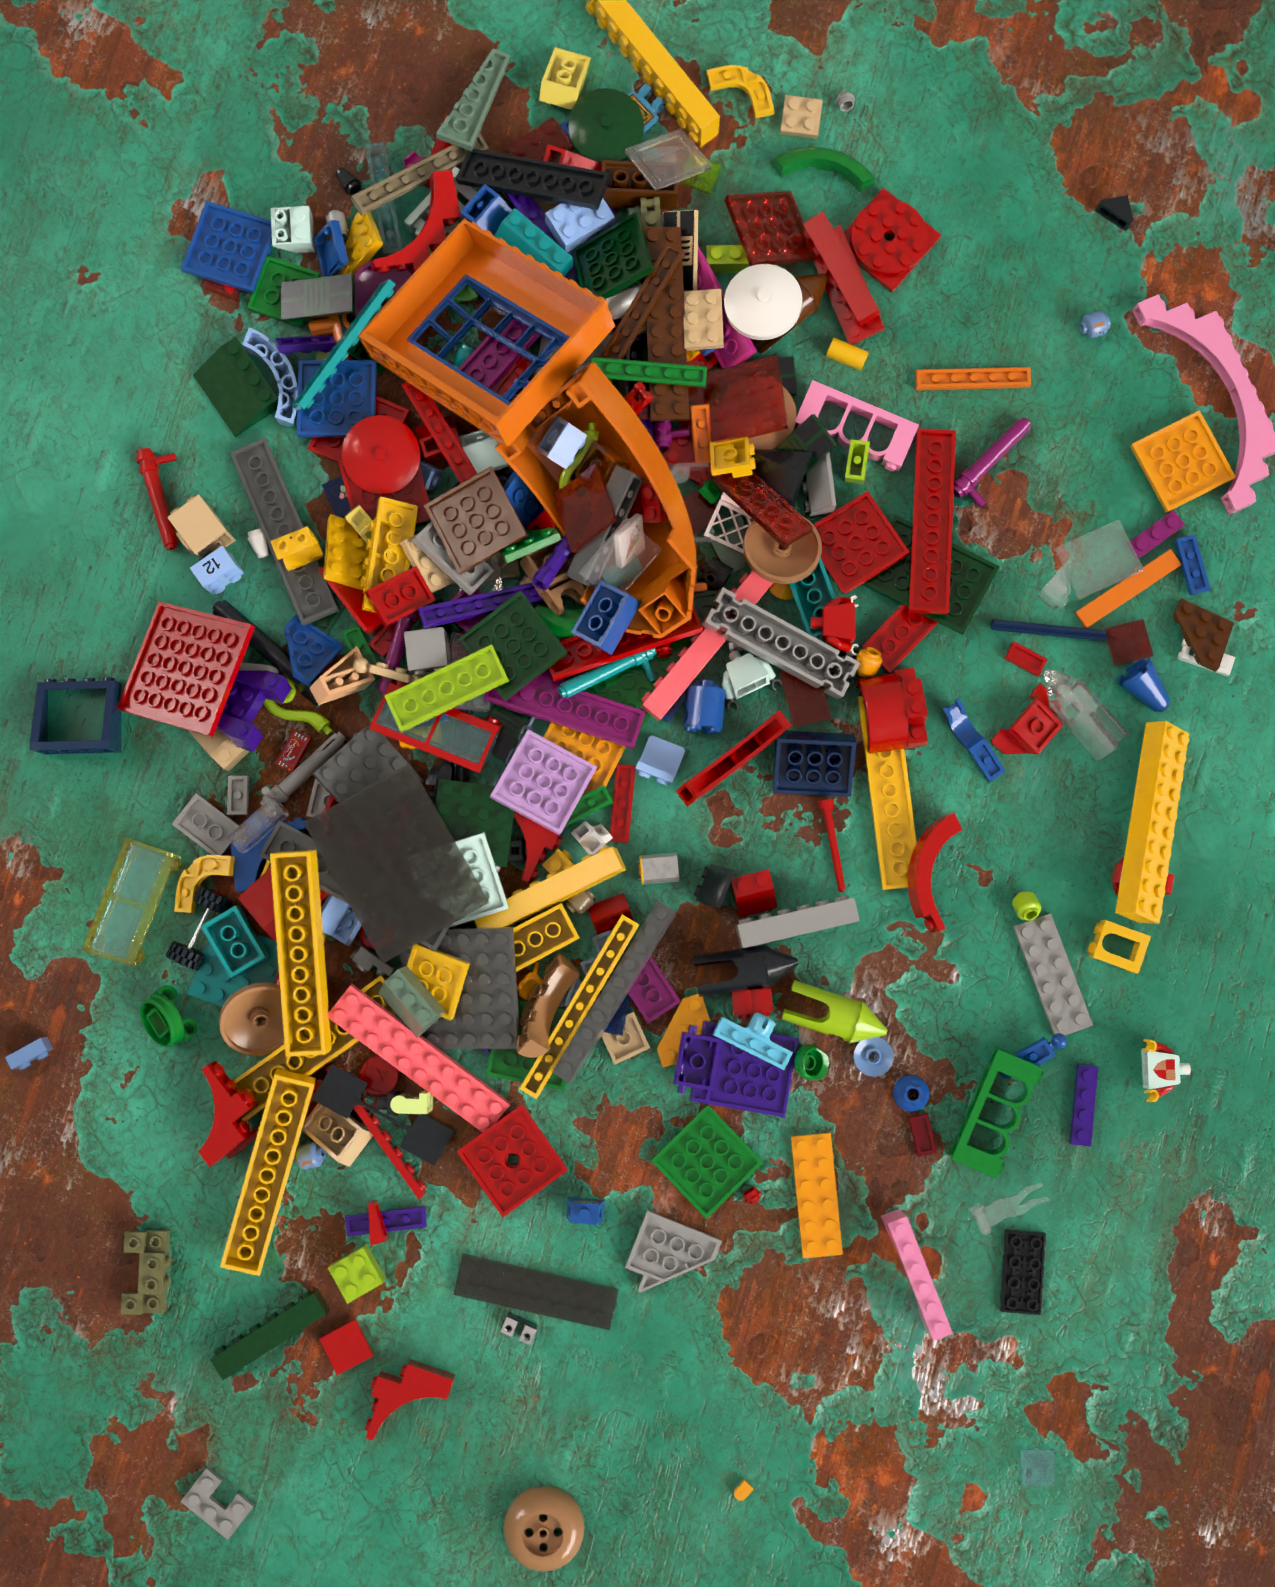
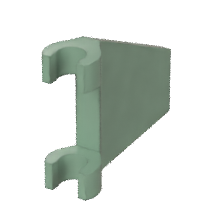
[703,512,745,575]

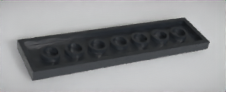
[456,149,611,210]

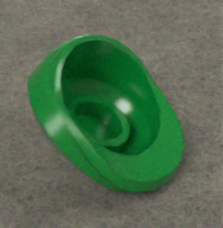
[794,1044,829,1080]

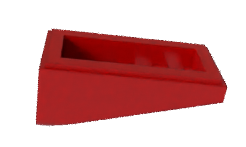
[368,1199,389,1246]

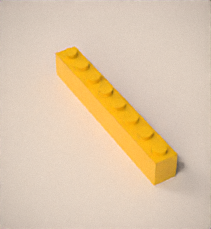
[474,846,626,928]

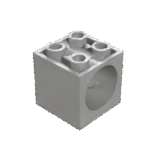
[404,627,452,676]

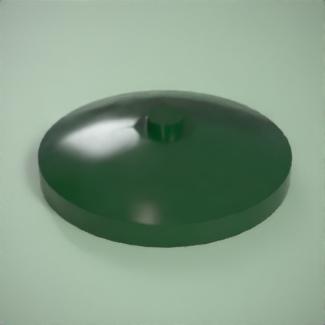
[568,88,644,163]

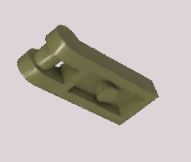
[640,196,661,227]

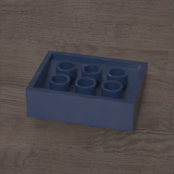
[773,731,856,797]

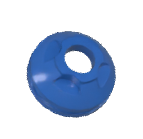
[893,1075,929,1112]

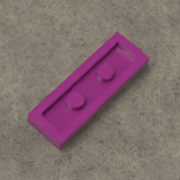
[1126,510,1185,560]

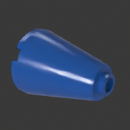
[1117,658,1170,712]

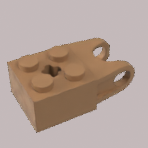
[520,541,585,616]

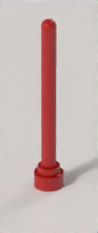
[818,799,846,893]

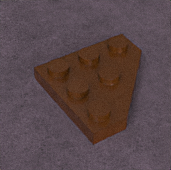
[1173,598,1234,672]

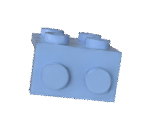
[636,736,685,786]
[321,894,368,946]

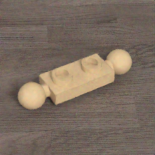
[353,657,425,683]

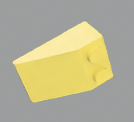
[539,47,591,110]

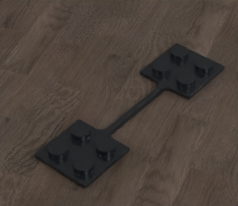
[312,1064,454,1166]

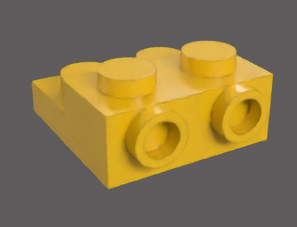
[710,436,756,478]

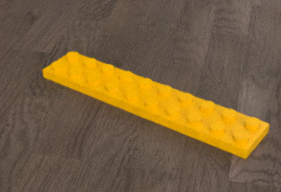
[857,696,917,890]

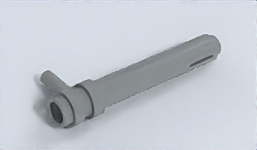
[260,732,347,813]

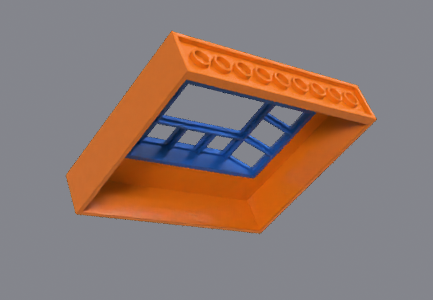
[358,219,615,448]

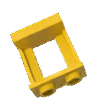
[271,526,324,571]
[1088,920,1151,974]

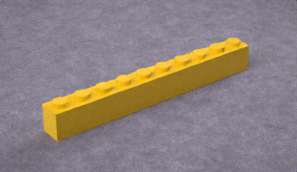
[520,915,639,1099]

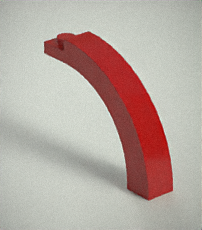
[907,812,963,933]

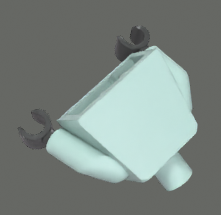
[722,650,783,711]

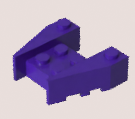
[216,671,292,752]

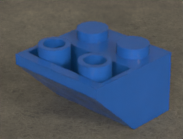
[460,184,512,236]

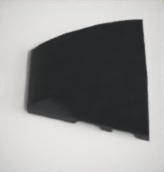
[742,449,814,512]

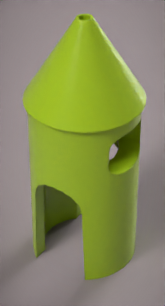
[781,980,888,1044]

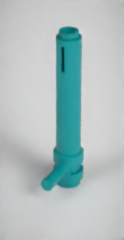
[558,648,657,698]

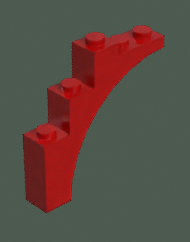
[370,170,461,275]
[675,710,792,807]

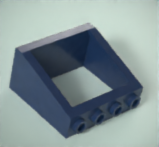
[30,677,121,755]

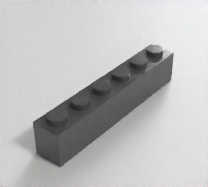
[566,465,644,588]

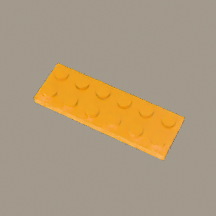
[791,1132,843,1258]

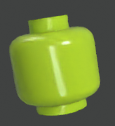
[1012,891,1042,921]

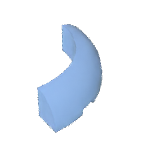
[242,327,298,427]

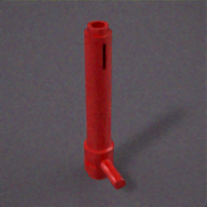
[136,448,179,550]

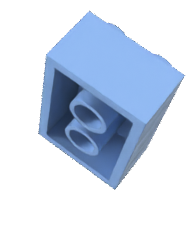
[545,198,615,253]

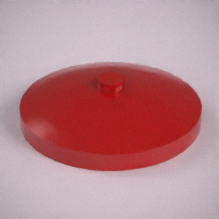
[342,415,421,495]

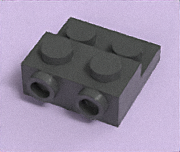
[350,947,399,977]

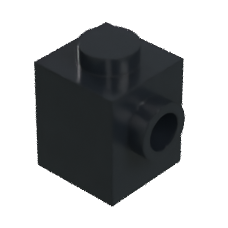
[700,557,733,590]

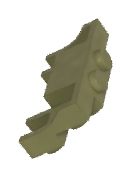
[121,1229,172,1315]

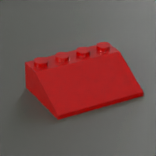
[238,868,329,943]

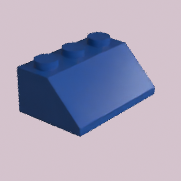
[571,580,641,655]

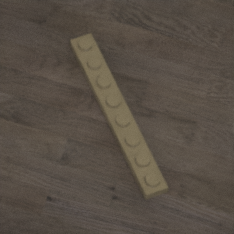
[351,133,489,216]

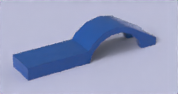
[942,698,1005,782]

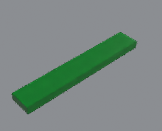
[590,357,707,387]

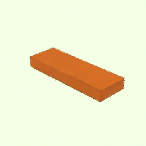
[689,404,713,465]

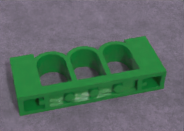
[949,1046,1044,1178]

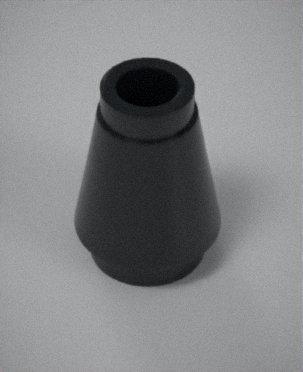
[336,167,362,196]

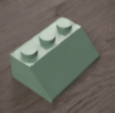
[379,966,446,1038]

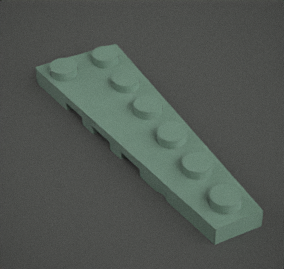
[436,48,511,151]

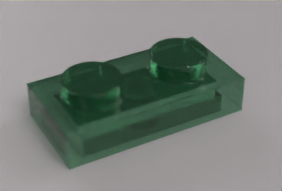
[311,594,346,635]

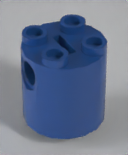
[684,680,726,735]

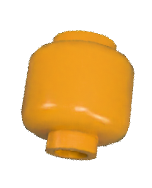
[855,647,882,677]

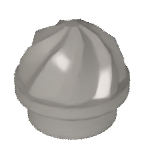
[836,90,855,111]

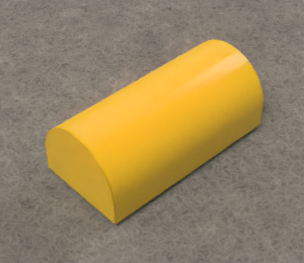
[826,338,869,371]

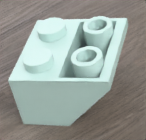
[271,206,315,253]
[460,430,509,474]

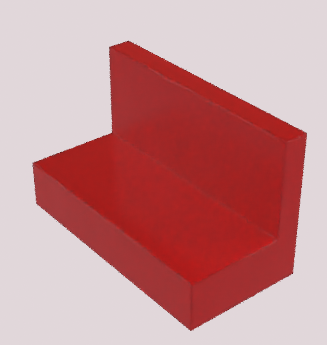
[588,893,634,935]

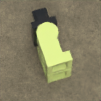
[377,1090,433,1115]

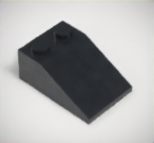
[694,864,735,910]

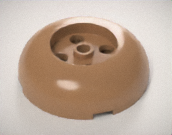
[504,1486,585,1572]

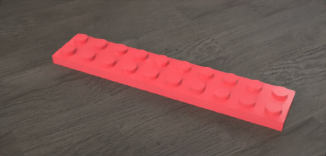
[328,983,511,1132]

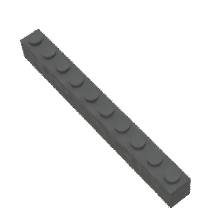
[552,901,676,1085]

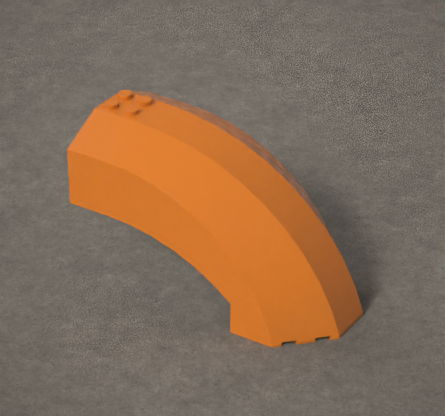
[495,362,696,639]

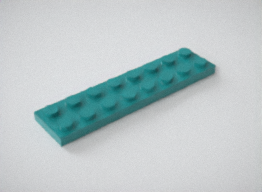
[291,279,395,411]

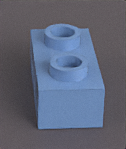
[5,1037,53,1070]

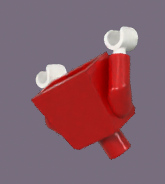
[810,595,859,656]

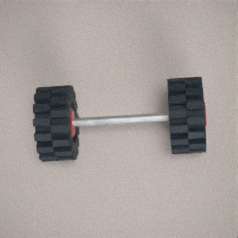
[165,886,233,971]

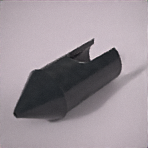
[693,944,798,997]

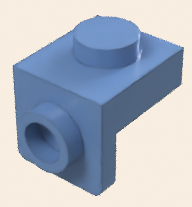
[420,461,443,490]

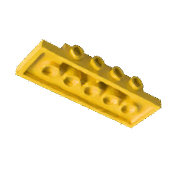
[360,497,418,613]

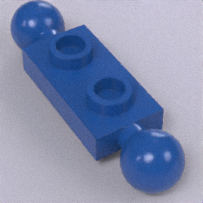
[999,1033,1067,1078]

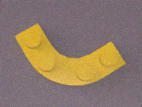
[706,65,774,119]
[174,855,235,913]

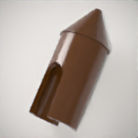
[750,273,829,354]

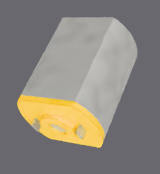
[637,852,679,885]

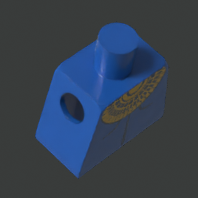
[566,1197,605,1225]

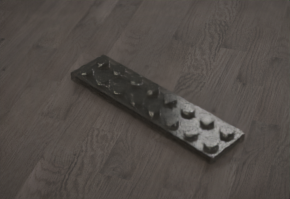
[453,1253,619,1330]

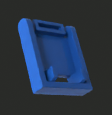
[313,220,349,277]

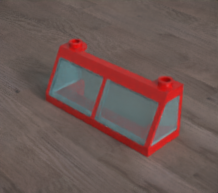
[369,680,503,773]

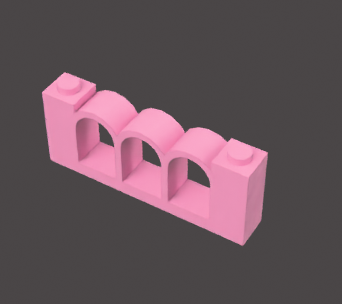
[794,380,919,472]

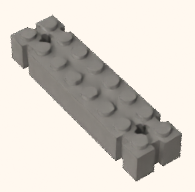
[701,587,860,699]

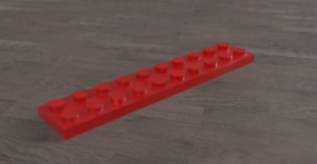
[908,428,956,615]

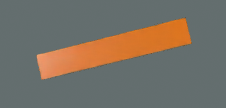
[915,367,1031,390]
[1074,549,1182,628]

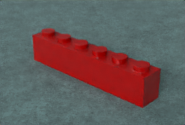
[803,211,881,326]

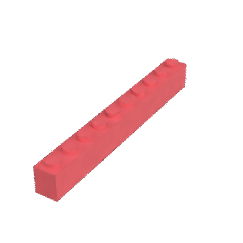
[640,570,773,721]

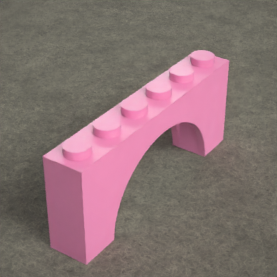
[881,1209,953,1341]

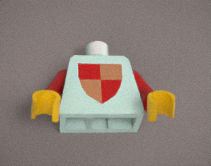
[1141,1039,1191,1102]

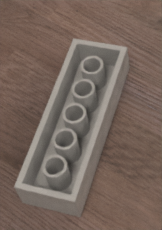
[735,895,860,948]

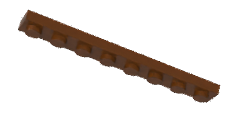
[599,242,685,381]

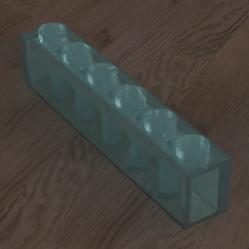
[365,142,404,257]

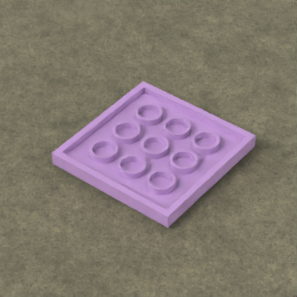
[490,730,597,836]

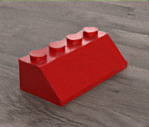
[317,566,384,636]

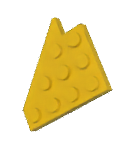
[323,514,369,590]

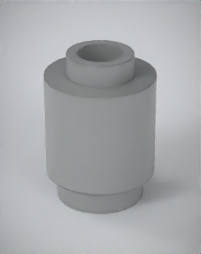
[326,210,349,240]

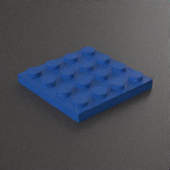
[181,201,272,293]
[297,360,377,438]

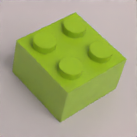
[328,1243,386,1304]

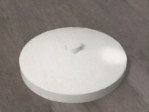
[724,264,802,340]

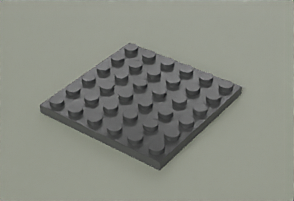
[399,927,520,1049]

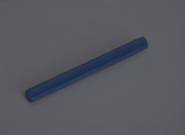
[991,619,1107,641]

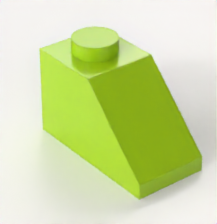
[845,439,870,484]

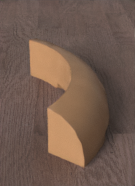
[517,953,580,1057]

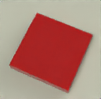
[319,1319,374,1375]

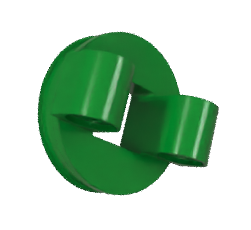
[140,985,198,1047]

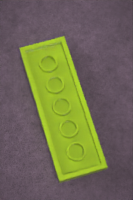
[385,644,509,732]

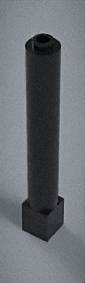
[213,600,321,706]

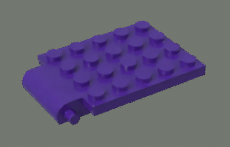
[673,1021,799,1117]

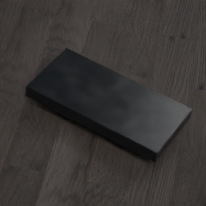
[1000,1229,1046,1315]

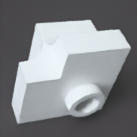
[571,821,613,856]

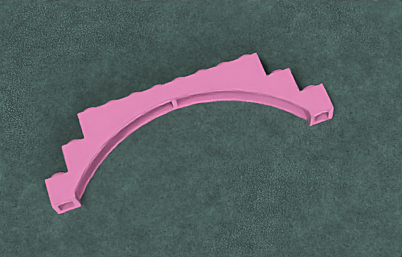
[1132,294,1275,515]

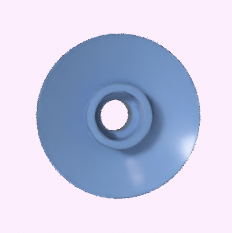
[854,1037,894,1077]

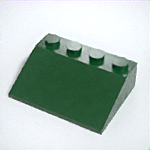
[193,337,278,437]

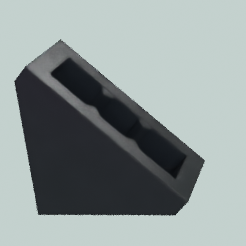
[1095,195,1133,232]

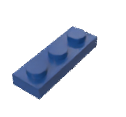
[1174,535,1211,596]

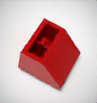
[415,416,463,464]

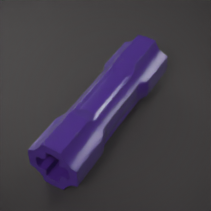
[532,535,578,590]

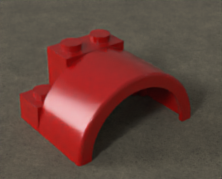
[855,667,928,754]

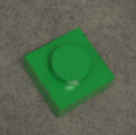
[698,477,723,505]

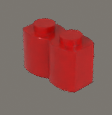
[731,987,774,1019]

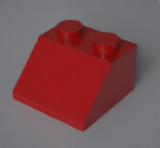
[730,869,777,918]

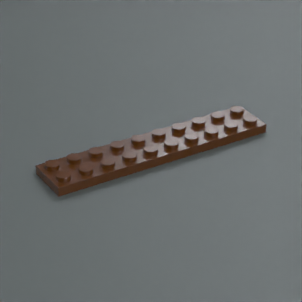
[642,227,690,421]

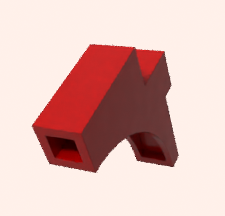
[514,812,563,883]
[198,1061,258,1167]
[364,1359,455,1441]

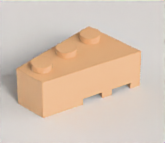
[310,646,375,705]

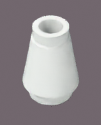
[247,528,269,559]

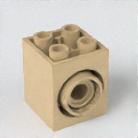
[167,494,235,560]

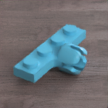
[713,1013,793,1070]

